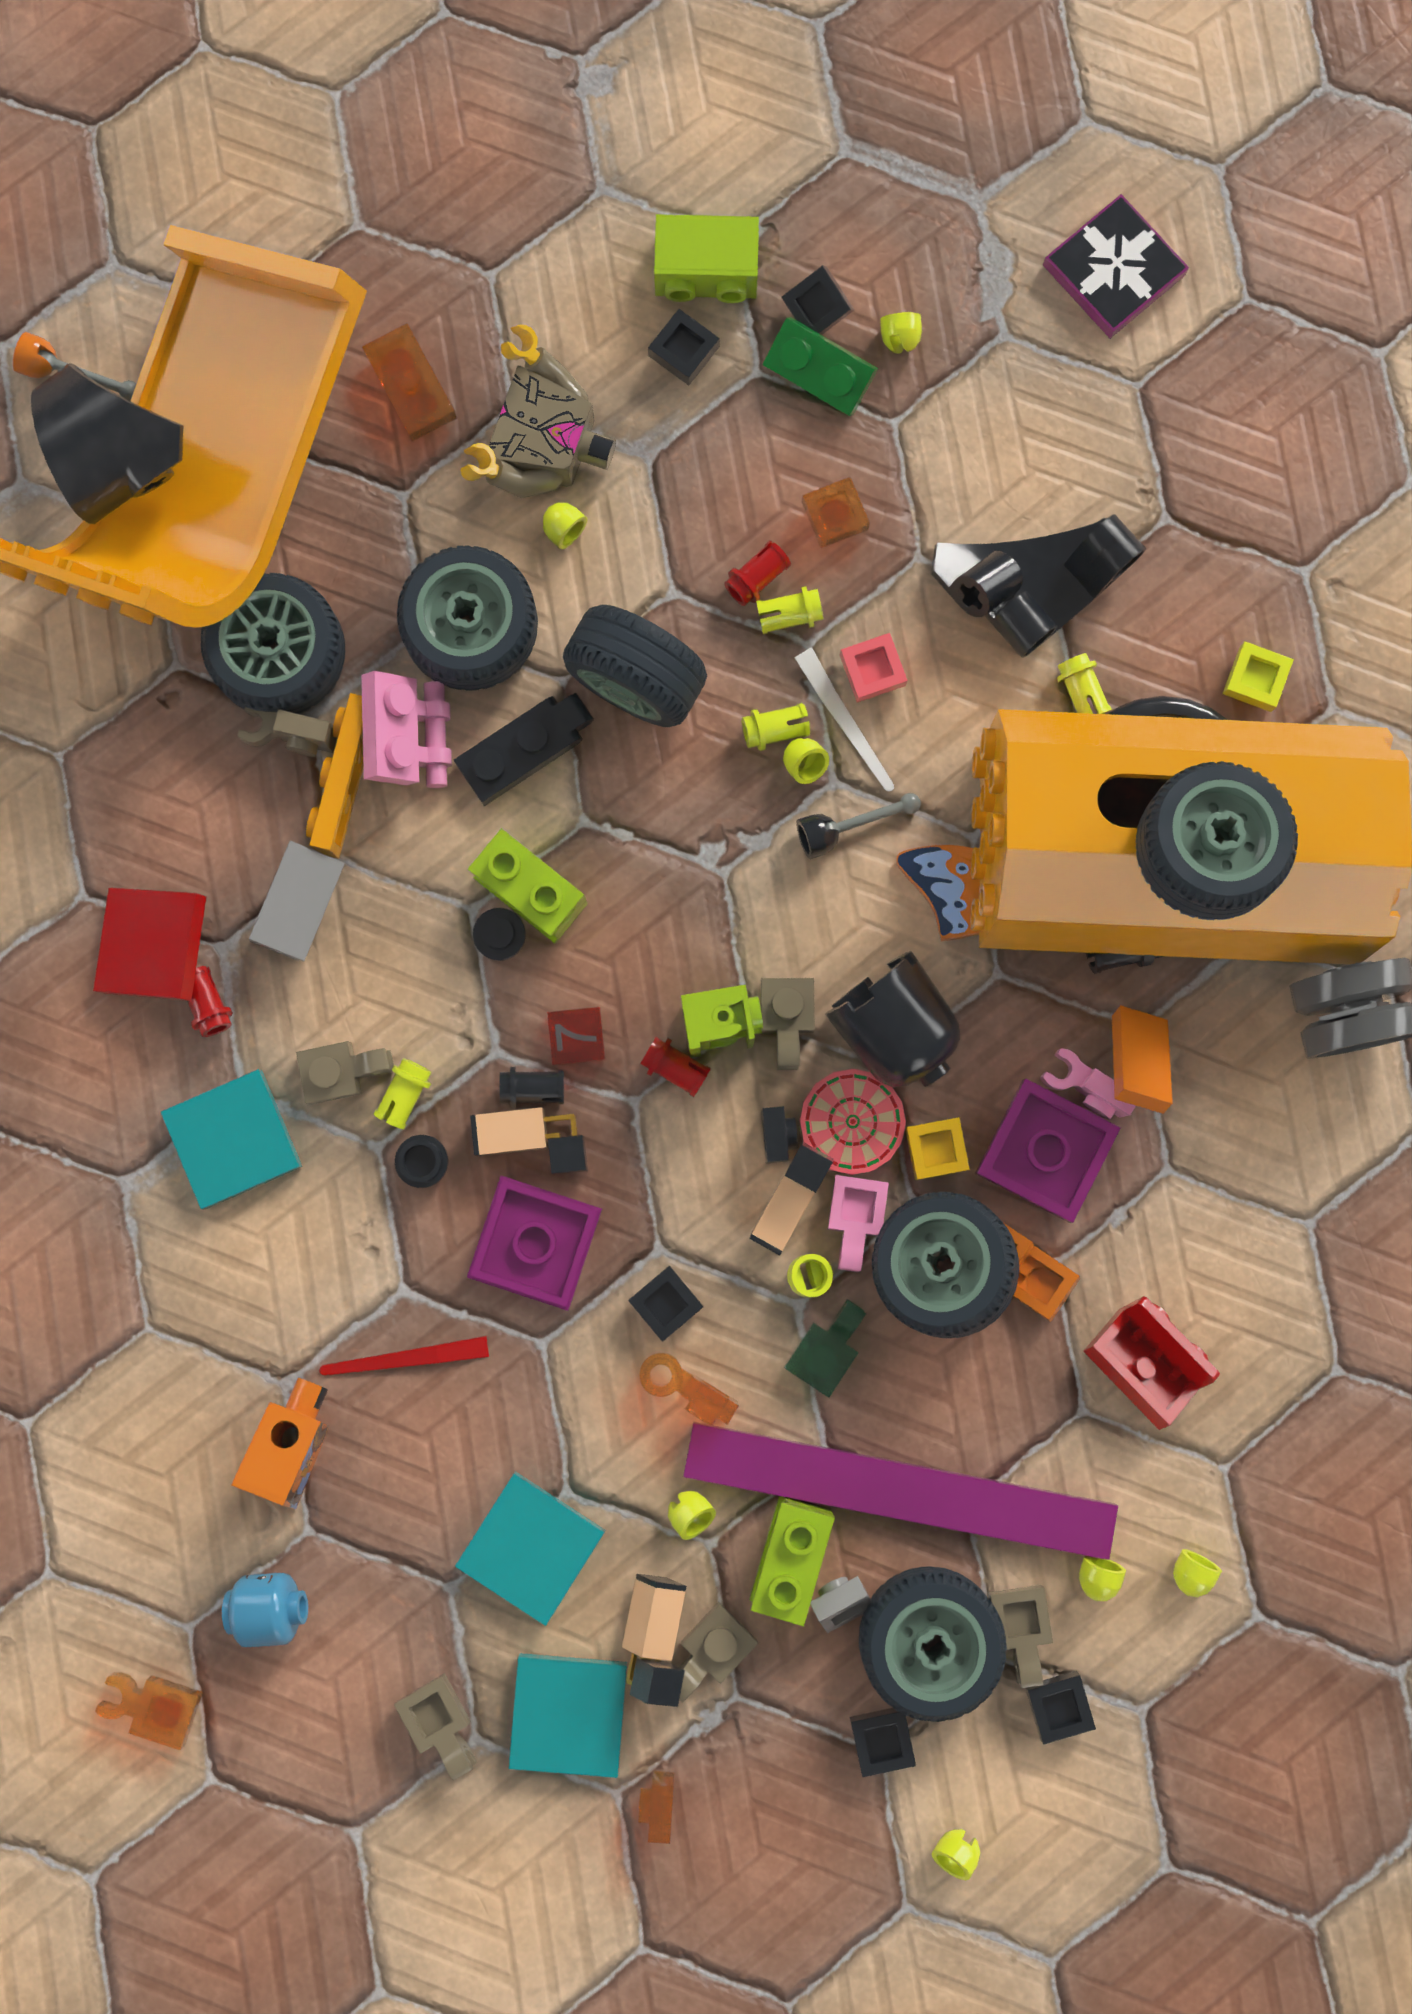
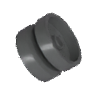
[1289,958,1412,1059]

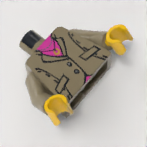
[460,325,616,498]

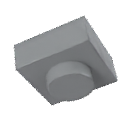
[810,1576,871,1634]

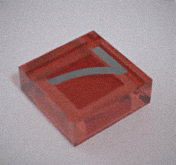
[547,1007,606,1066]

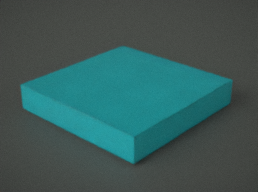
[161,1069,303,1210]
[455,1471,605,1626]
[509,1653,627,1778]

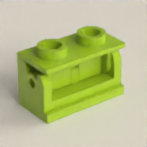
[654,214,759,303]
[467,828,588,944]
[681,984,763,1058]
[749,1496,835,1627]

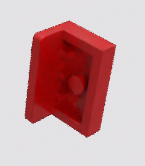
[1083,1296,1220,1430]

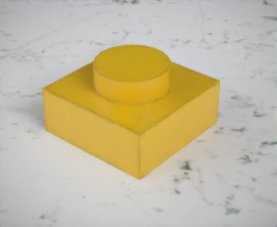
[905,1117,970,1180]

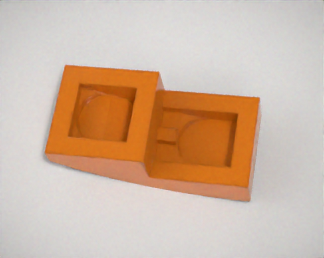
[1004,1223,1081,1322]

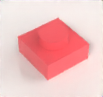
[840,633,908,703]

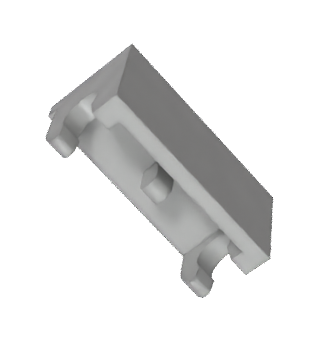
[249,841,345,962]

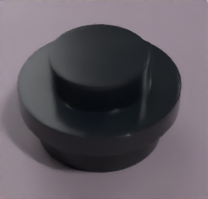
[473,908,526,961]
[395,1135,449,1188]

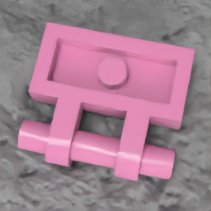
[361,671,452,788]

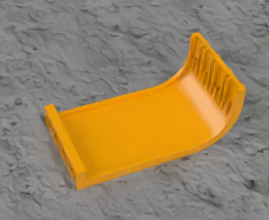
[0,225,367,628]

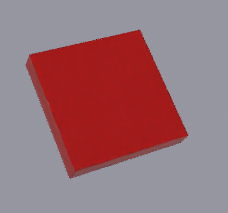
[93,888,207,1001]

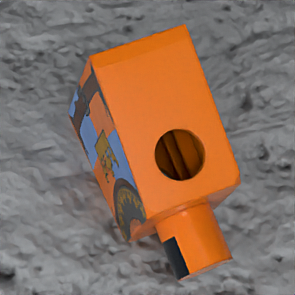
[231,1378,329,1509]

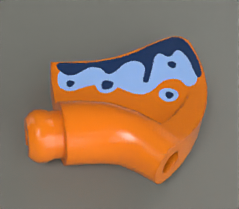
[897,845,980,942]

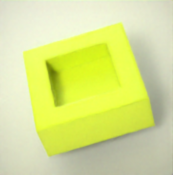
[1222,641,1294,712]

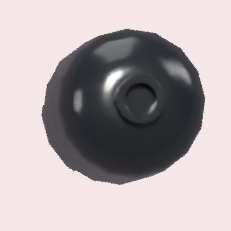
[825,951,960,1087]

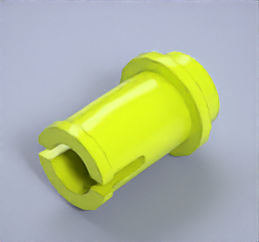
[756,586,824,634]
[1057,653,1112,714]
[741,703,810,751]
[373,1058,432,1130]

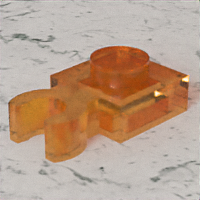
[95,1672,203,1750]

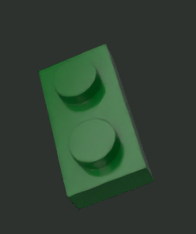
[762,317,878,416]

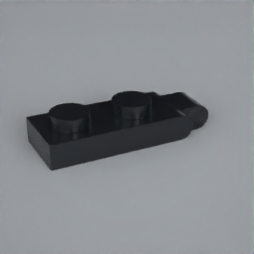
[454,693,594,806]

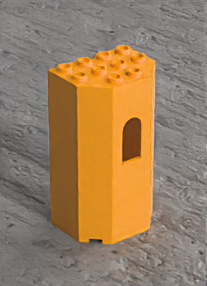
[970,709,1412,965]

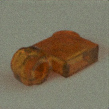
[639,1352,739,1426]

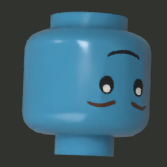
[222,1573,308,1647]

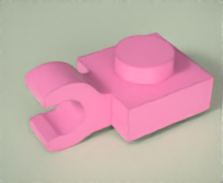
[1040,1048,1136,1120]
[827,1175,889,1272]

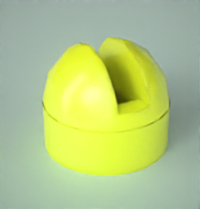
[880,312,922,354]
[543,502,588,549]
[783,738,829,784]
[787,1254,833,1298]
[668,1491,716,1540]
[1173,1549,1222,1597]
[1079,1555,1126,1601]
[931,1829,981,1881]

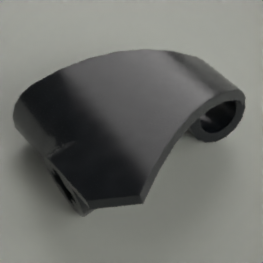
[31,363,184,524]
[931,514,1146,658]

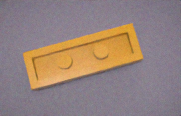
[306,693,364,859]

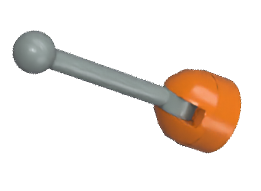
[13,332,136,401]

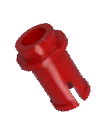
[724,540,791,606]
[187,966,233,1037]
[640,1037,711,1098]

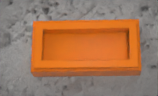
[1112,1005,1173,1114]

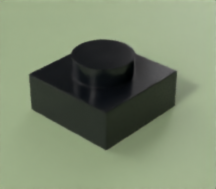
[781,265,855,335]
[648,309,720,386]
[761,1106,798,1164]
[628,1265,704,1342]
[1025,1670,1096,1745]
[850,1708,916,1777]

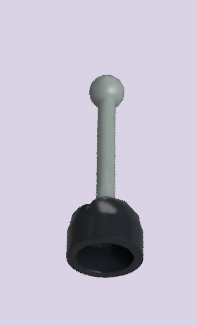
[796,793,921,859]

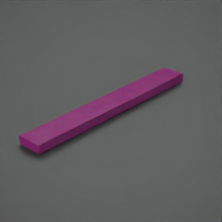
[683,1422,1118,1560]

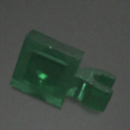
[784,1299,866,1398]

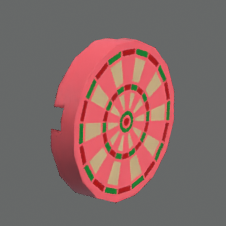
[799,1069,906,1175]

